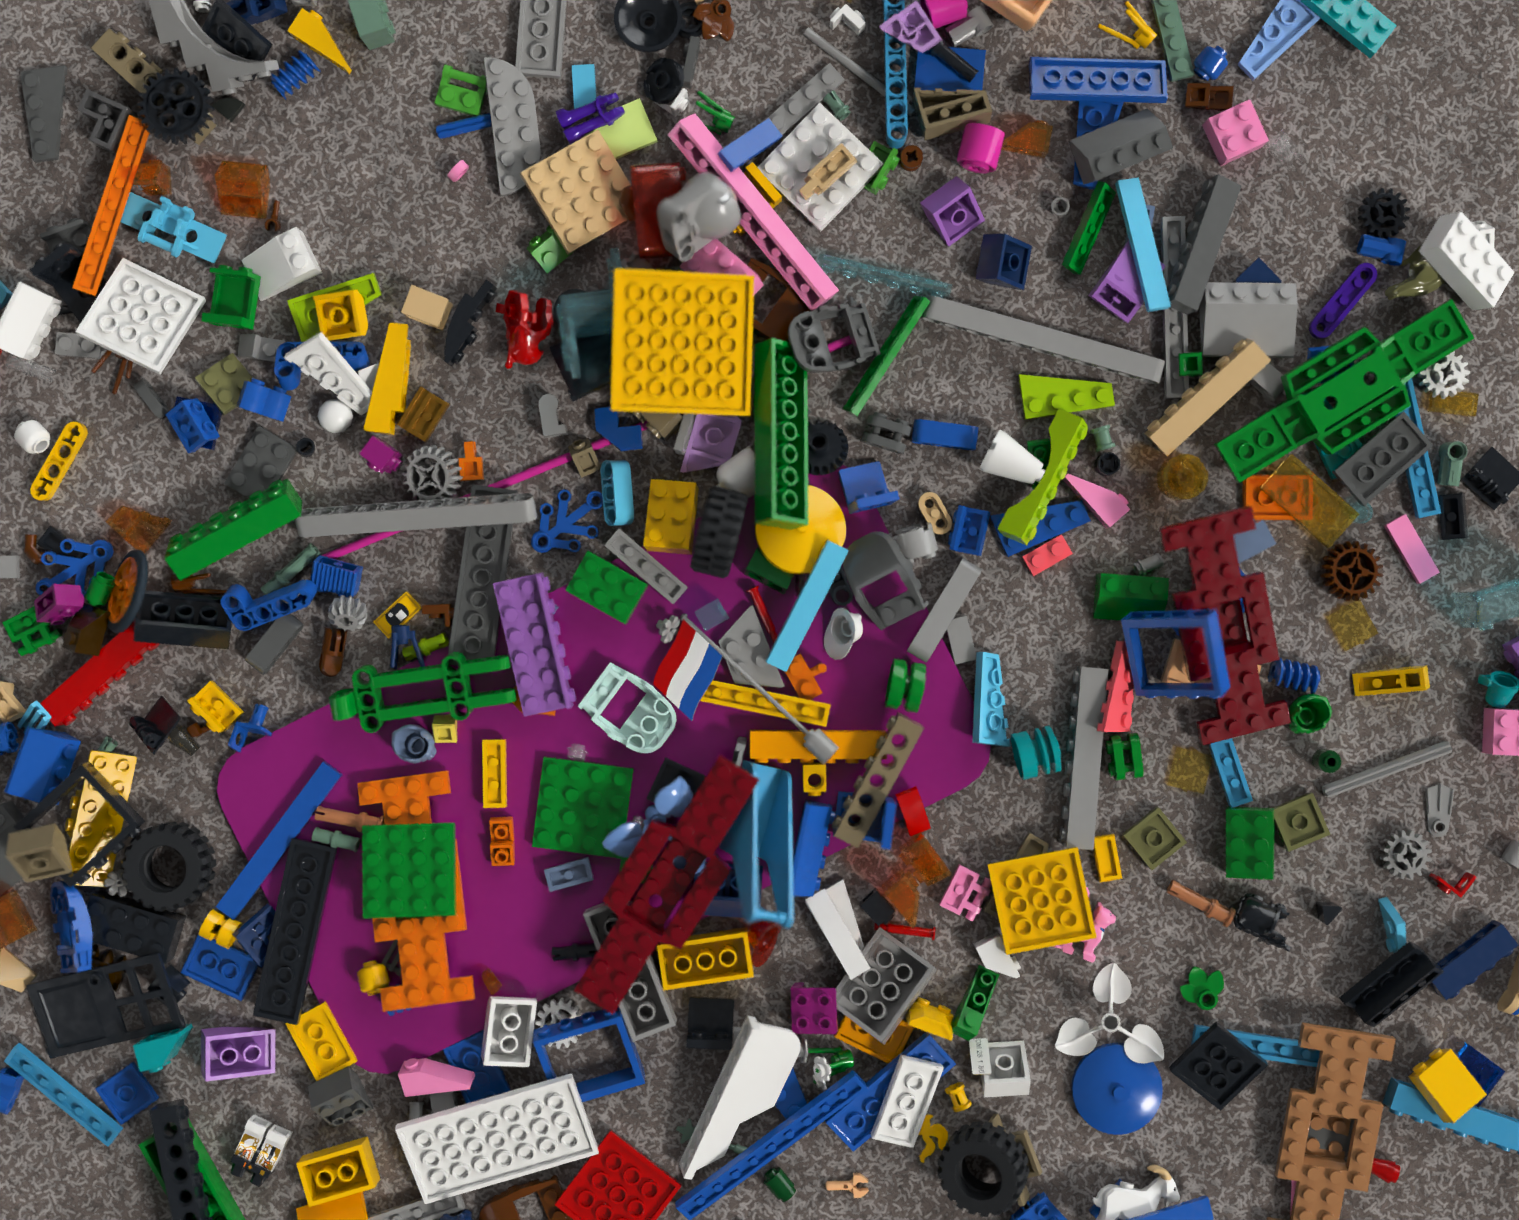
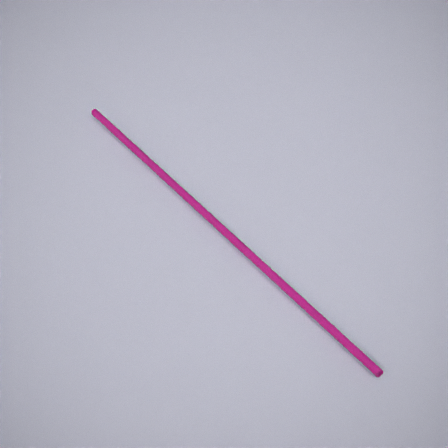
[322,335,852,559]

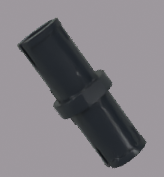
[552,943,598,962]

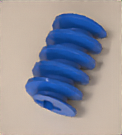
[270,50,321,100]
[1268,657,1320,694]

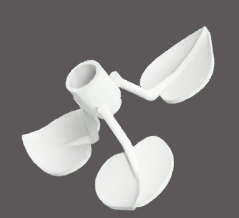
[1055,963,1164,1063]

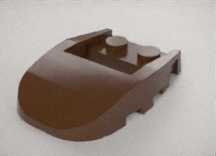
[747,258,811,342]
[479,1175,573,1220]

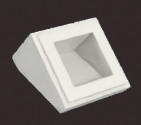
[357,363,379,391]

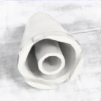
[979,430,1046,485]

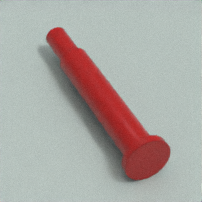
[746,585,778,643]
[874,923,936,940]

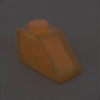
[1001,120,1053,158]
[133,160,172,196]

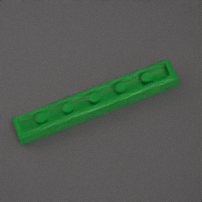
[843,295,930,416]

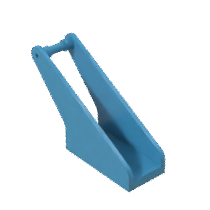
[719,760,793,928]

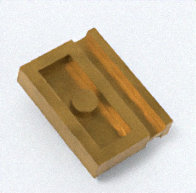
[397,386,450,443]

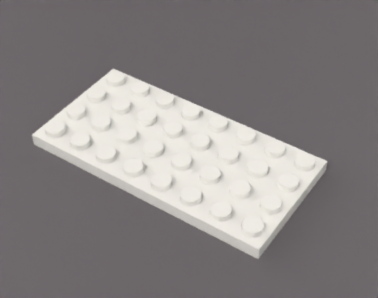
[395,1073,599,1204]

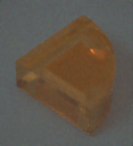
[482,968,502,995]

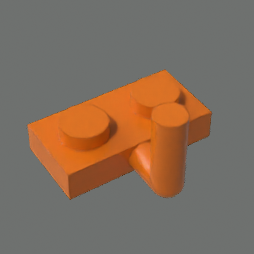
[785,653,827,700]

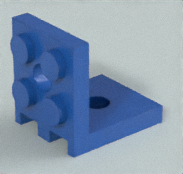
[833,791,896,849]

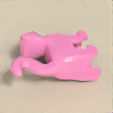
[1052,887,1116,963]

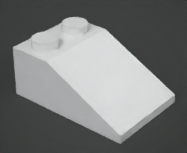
[241,227,322,301]

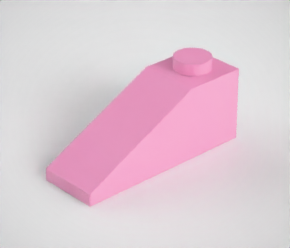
[1063,474,1130,528]
[398,1058,475,1097]

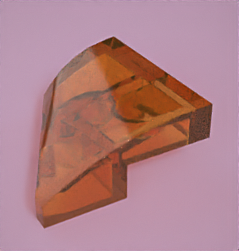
[105,506,171,554]

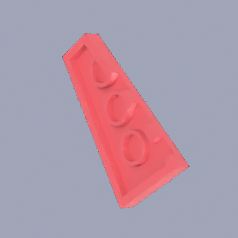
[1096,641,1134,732]

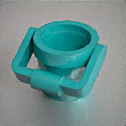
[1478,671,1519,708]

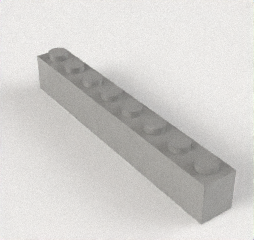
[1060,666,1109,850]

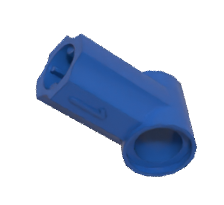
[1357,234,1407,266]

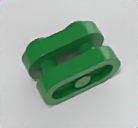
[1105,733,1144,781]

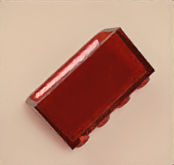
[631,162,686,259]

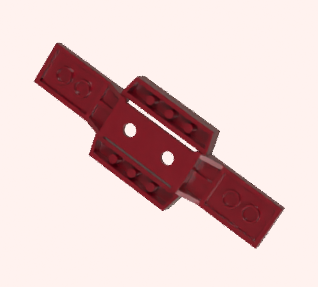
[574,755,760,1014]

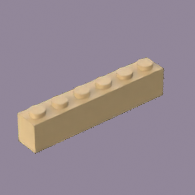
[1144,338,1271,456]

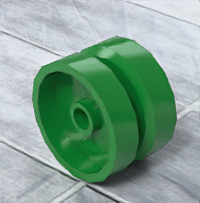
[885,659,926,713]

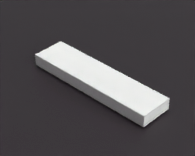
[805,888,870,980]

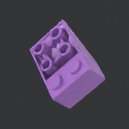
[1088,240,1166,323]

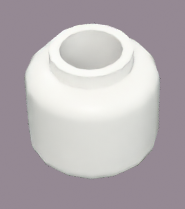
[14,420,50,454]

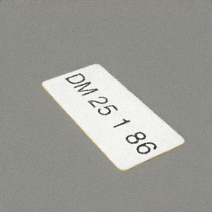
[969,1038,991,1075]

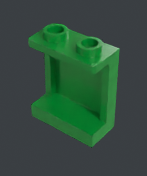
[201,265,261,330]

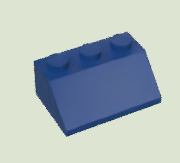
[4,727,81,805]

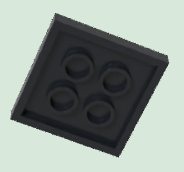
[1169,1021,1268,1111]

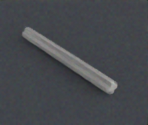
[1322,741,1452,798]

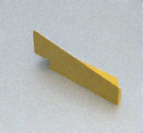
[364,323,411,435]

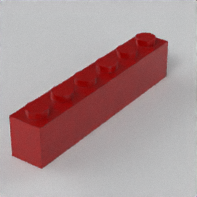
[40,619,160,726]

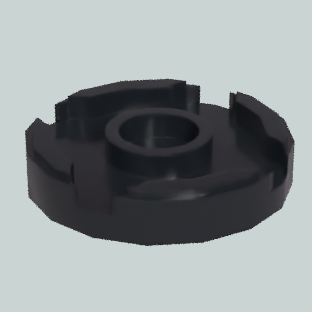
[643,57,684,104]

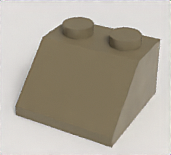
[6,823,72,883]

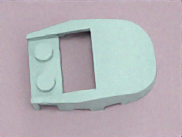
[578,662,676,753]

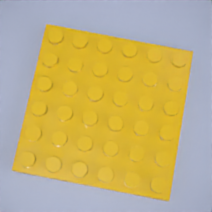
[610,268,754,416]

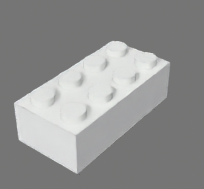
[1419,212,1514,311]

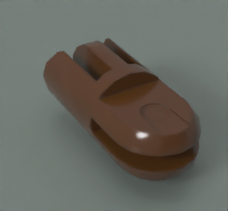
[319,627,348,677]

